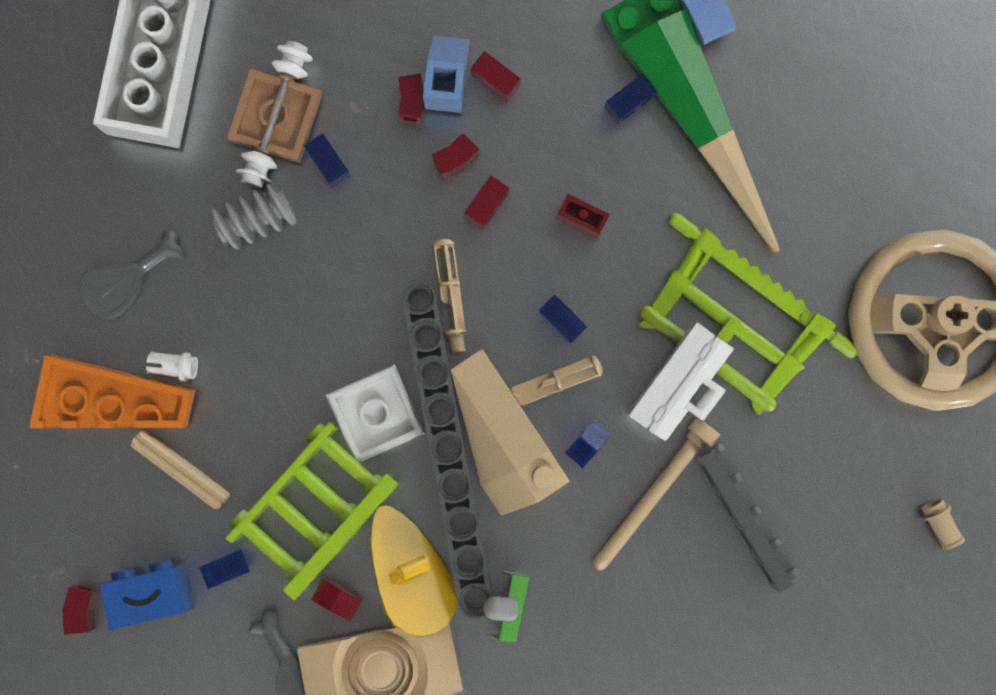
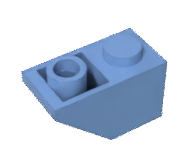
[423,36,470,113]

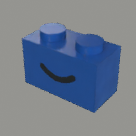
[99,559,194,630]

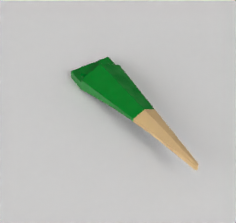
[601,0,779,253]

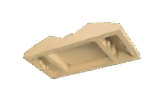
[297,622,463,695]

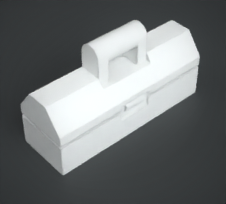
[628,321,734,441]

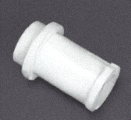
[146,351,198,382]

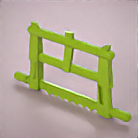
[639,213,857,416]

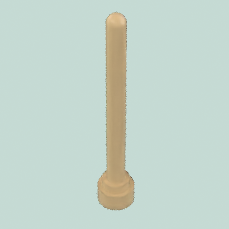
[593,417,720,570]

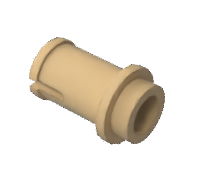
[921,498,965,550]

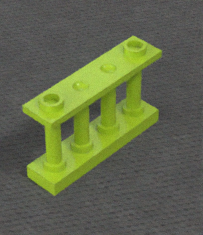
[225,422,401,600]

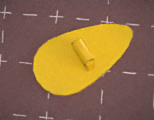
[370,505,457,637]

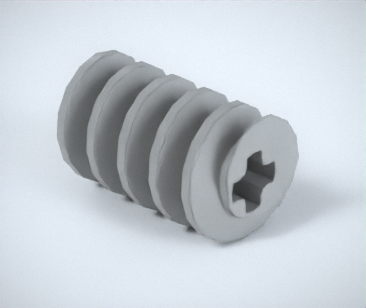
[210,184,297,250]

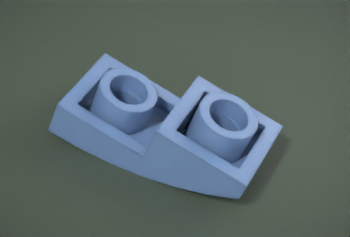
[679,0,736,45]

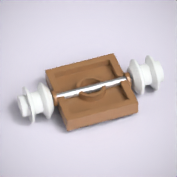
[227,41,323,189]

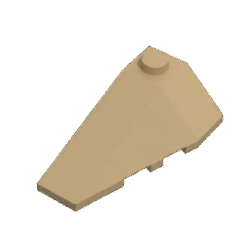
[450,348,570,515]

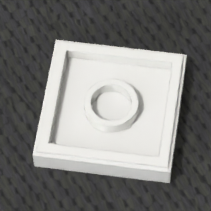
[326,364,425,463]

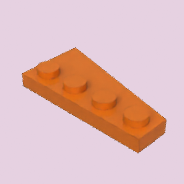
[29,354,196,428]

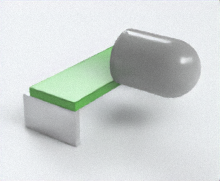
[483,571,530,642]

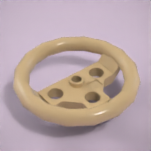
[848,229,996,411]

